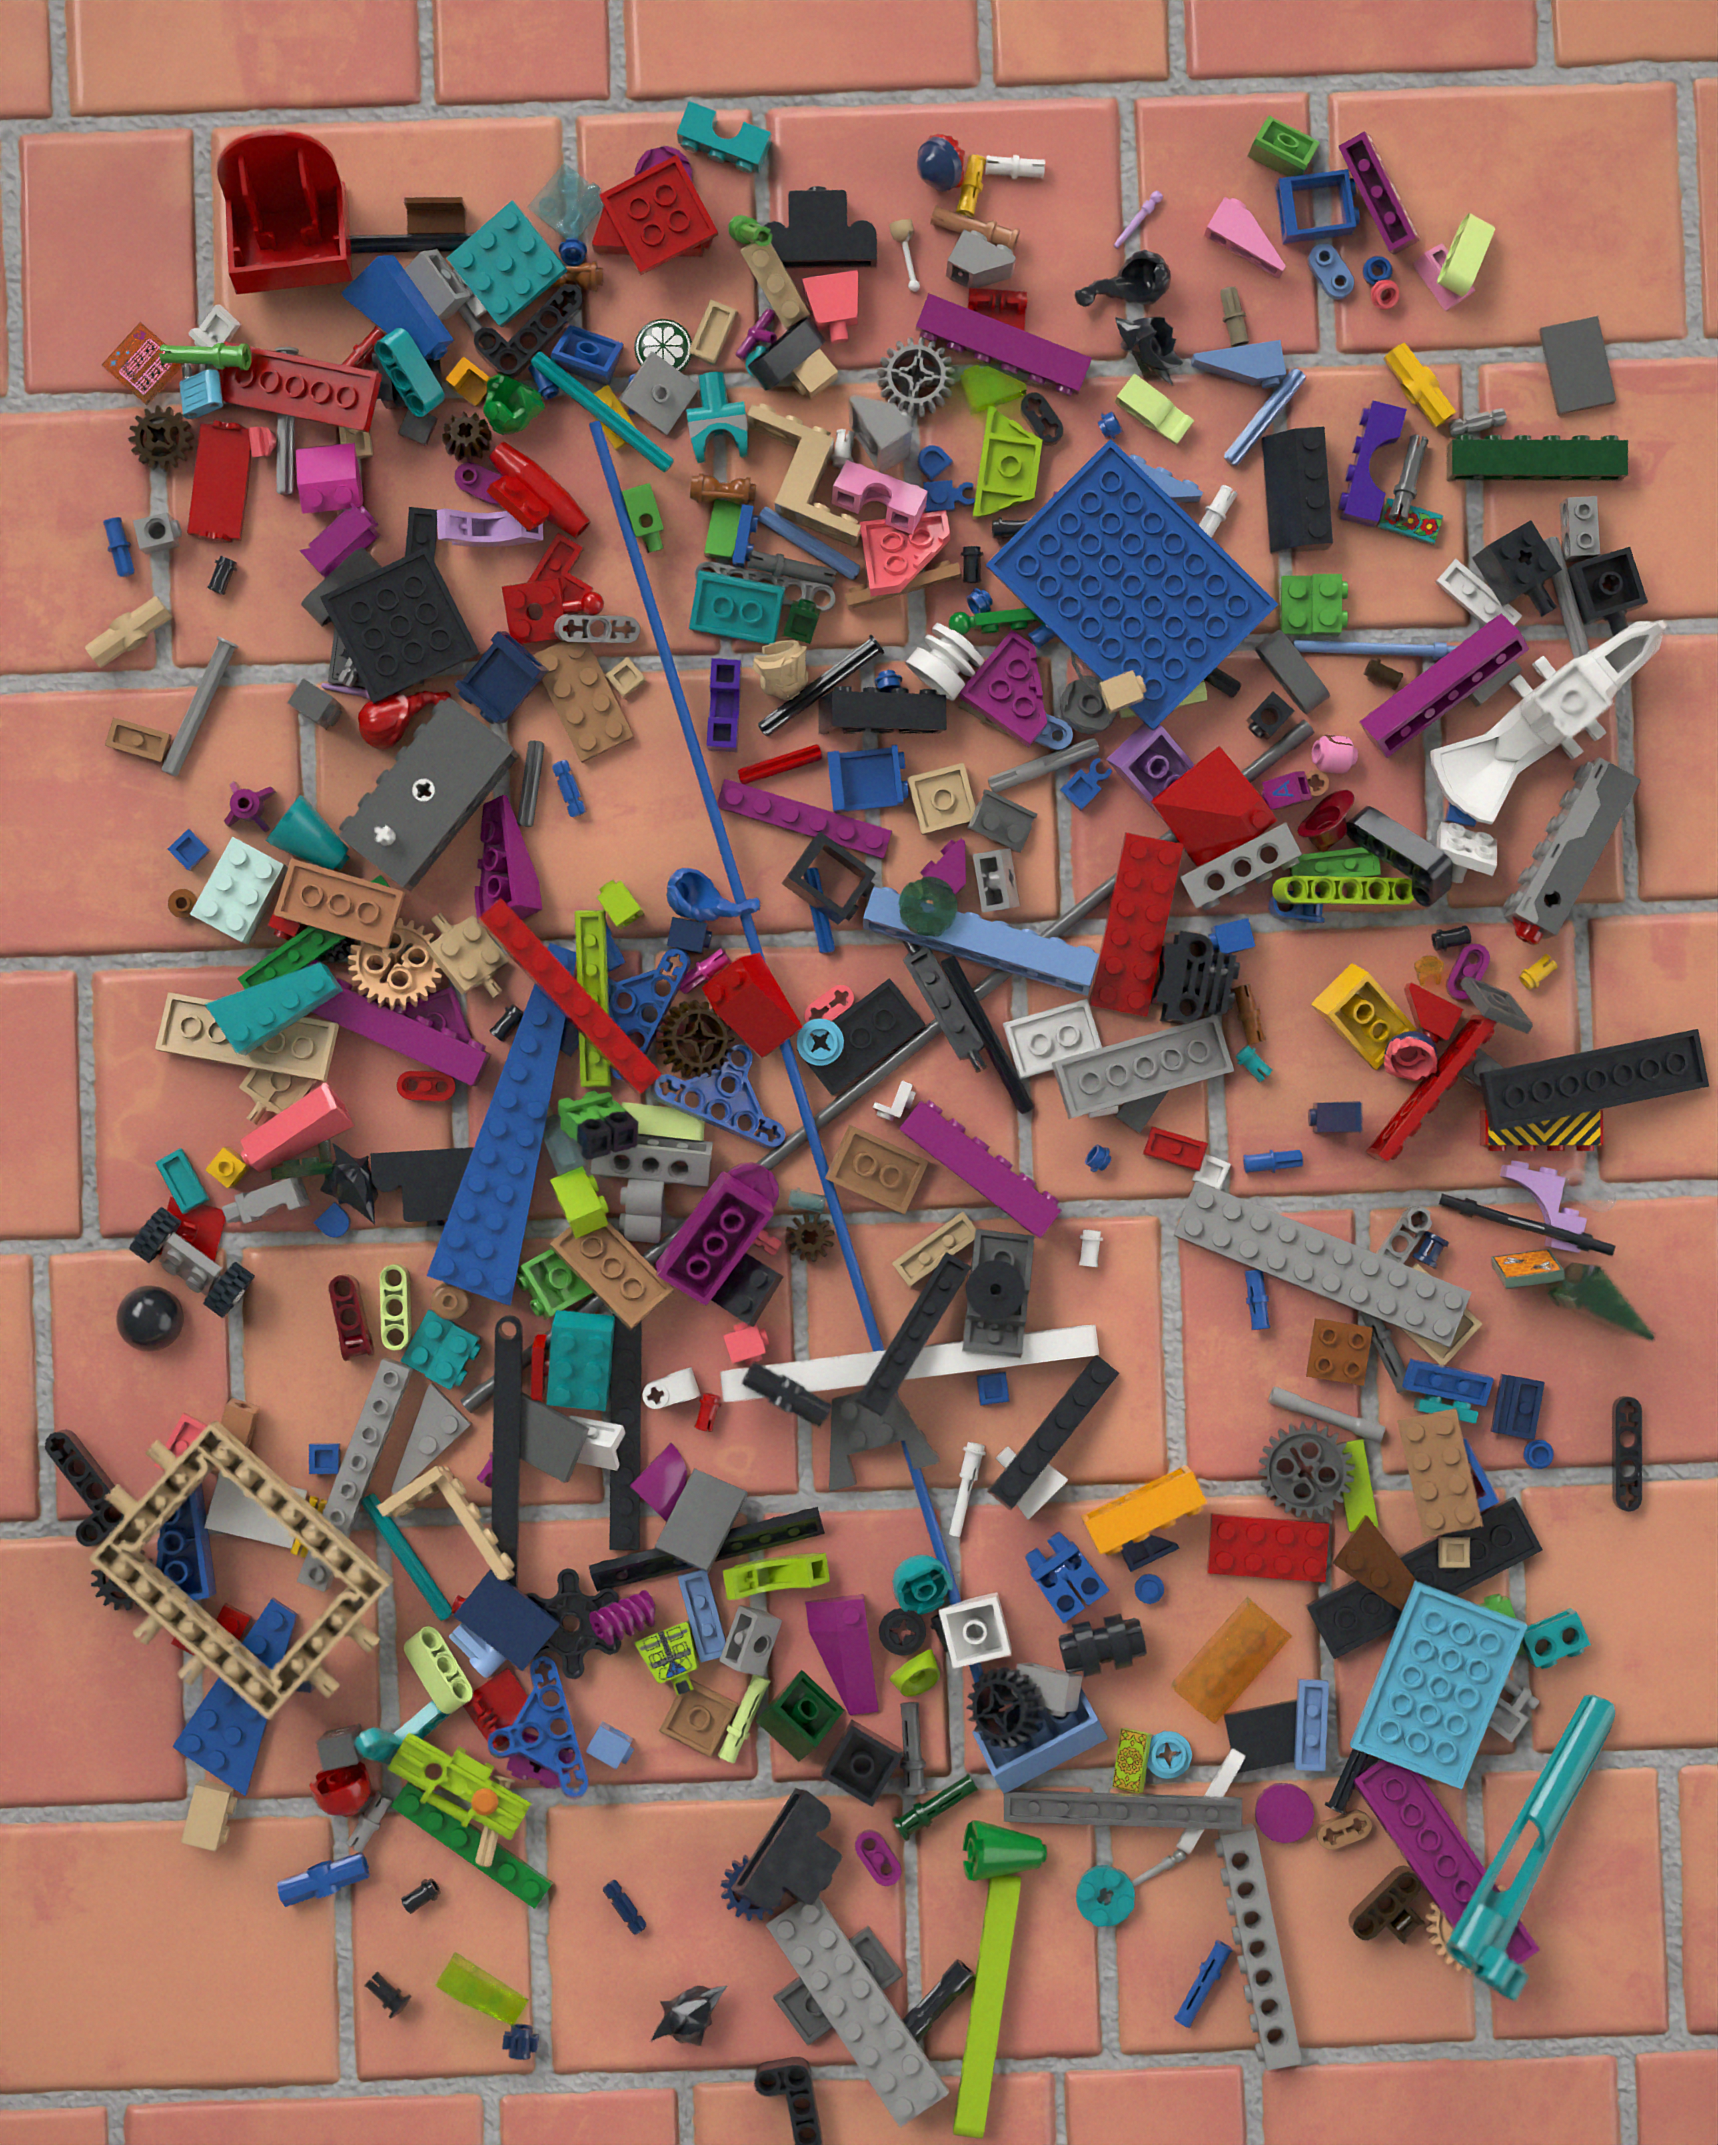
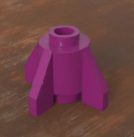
[224,781,276,832]

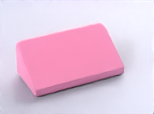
[1413,243,1475,310]

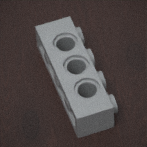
[1180,823,1302,911]
[591,1134,713,1188]

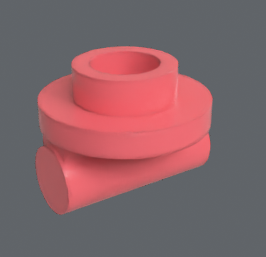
[249,427,276,458]

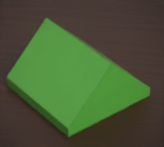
[1248,116,1320,177]

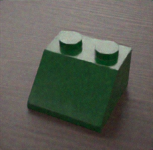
[756,1670,844,1762]

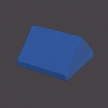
[551,324,624,386]

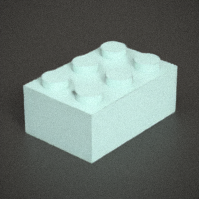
[190,837,288,944]

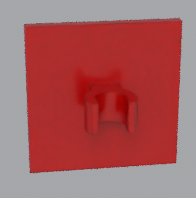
[159,1197,226,1263]

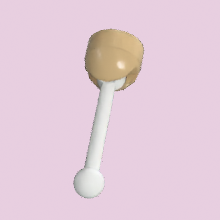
[889,219,920,292]

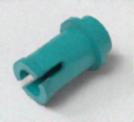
[1235,1045,1273,1083]

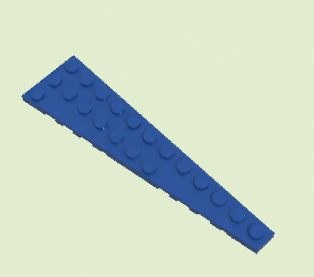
[426,943,576,1306]

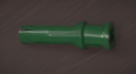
[892,1774,979,1841]

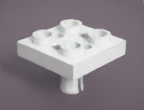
[1437,822,1497,883]

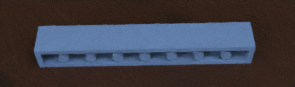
[863,887,1100,996]

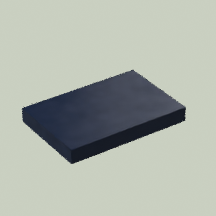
[453,1569,560,1671]

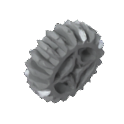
[877,337,955,417]

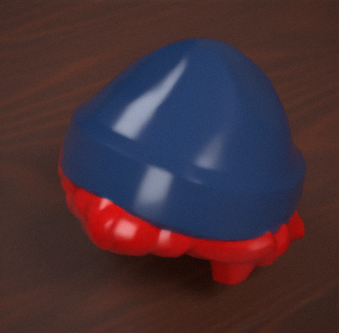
[917,134,965,192]

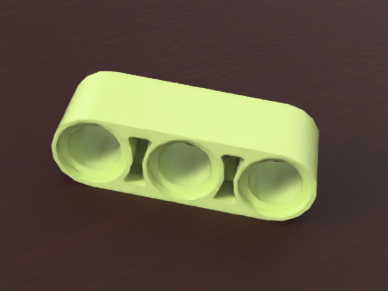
[1437,213,1495,297]
[622,1102,705,1141]
[380,1264,412,1351]
[404,1626,473,1714]

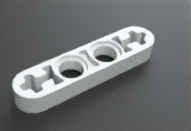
[1176,1748,1245,1854]

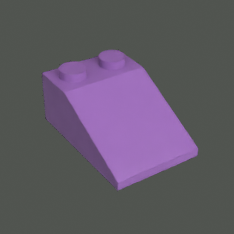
[1106,723,1194,818]

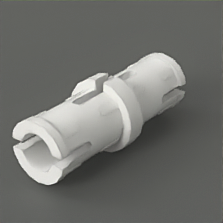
[986,155,1045,179]

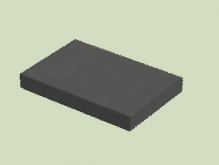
[1539,316,1616,415]
[492,1392,589,1483]
[655,1468,748,1573]

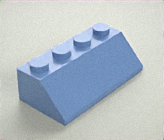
[972,1687,1108,1794]

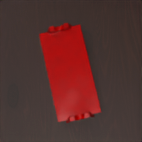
[187,420,252,543]

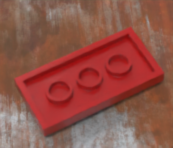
[1207,1513,1330,1582]

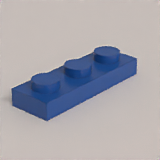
[1402,1358,1494,1406]

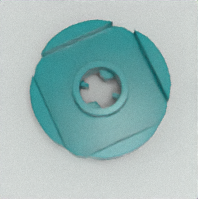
[1076,1865,1135,1927]

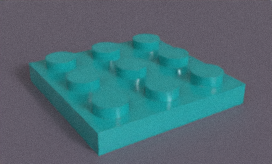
[447,200,568,328]

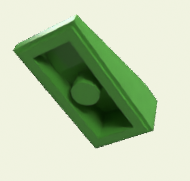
[704,499,742,561]

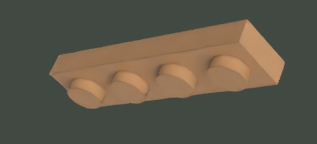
[845,560,961,610]

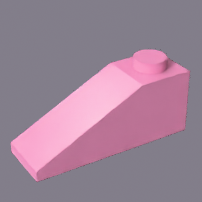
[1204,197,1286,279]

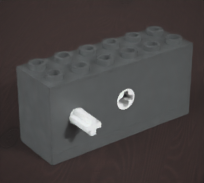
[338,697,520,892]

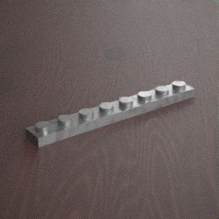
[1004,1790,1242,1830]

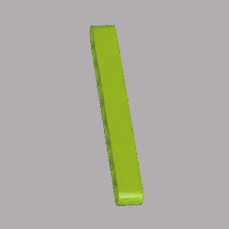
[953,1875,1021,2139]

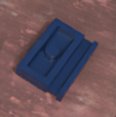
[1490,1374,1545,1440]

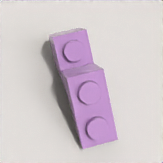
[1500,1160,1587,1253]

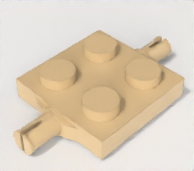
[426,913,509,998]
[239,1069,317,1125]

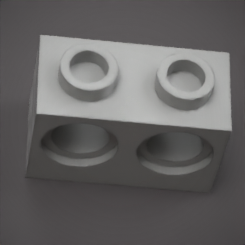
[1560,496,1600,562]

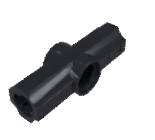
[741,1361,832,1427]

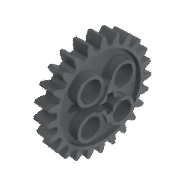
[1258,1421,1355,1518]

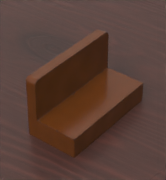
[404,197,467,234]

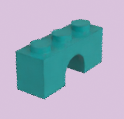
[676,101,772,173]

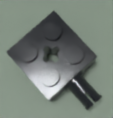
[1472,520,1562,617]
[1567,546,1648,637]

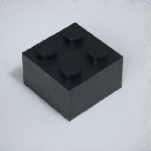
[821,1719,903,1807]

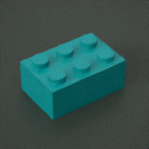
[546,1310,615,1411]

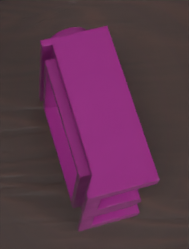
[300,503,380,578]

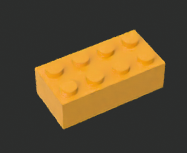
[1081,1465,1207,1556]

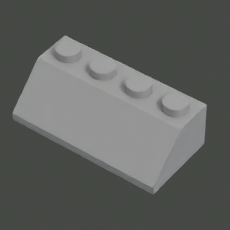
[849,395,913,473]

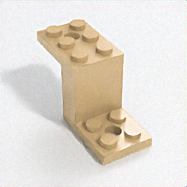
[747,404,861,548]

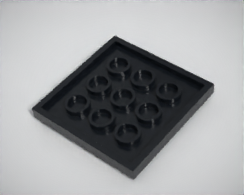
[320,547,479,704]

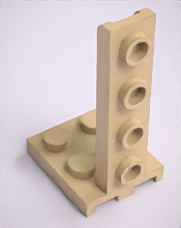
[377,1466,515,1580]

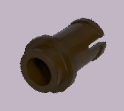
[1364,659,1403,690]

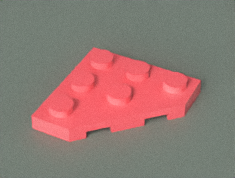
[859,510,950,596]

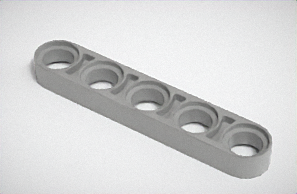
[695,562,835,613]

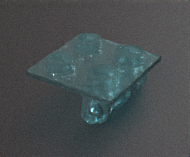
[527,163,604,239]

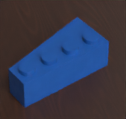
[156,1483,217,1600]

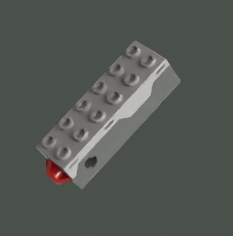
[1503,757,1641,945]

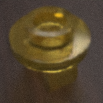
[1414,955,1444,986]

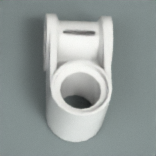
[642,1367,701,1409]

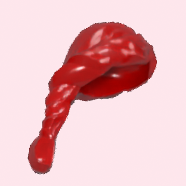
[358,690,452,750]

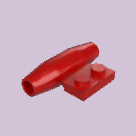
[486,441,591,538]

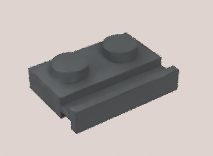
[967,789,1038,853]

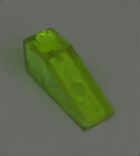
[434,1952,529,2025]

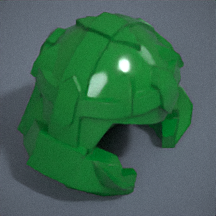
[483,373,545,435]

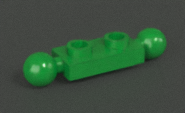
[948,608,1044,635]

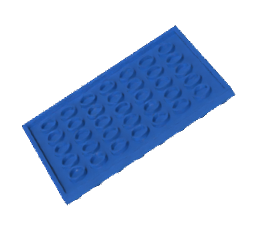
[986,439,1278,730]

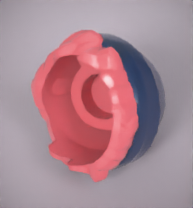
[1384,1031,1438,1081]

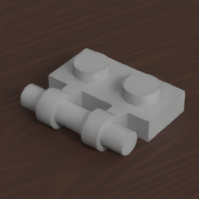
[1488,1675,1539,1742]

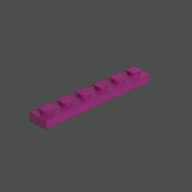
[717,778,892,859]

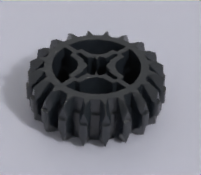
[966,1667,1045,1749]

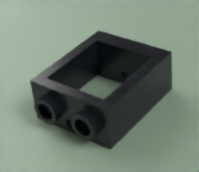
[781,832,876,925]

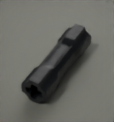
[902,1959,976,2043]

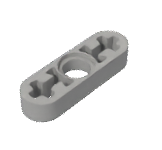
[554,614,640,643]

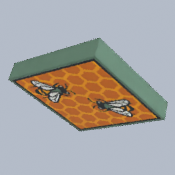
[1491,1249,1565,1289]

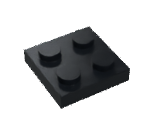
[711,1252,784,1327]

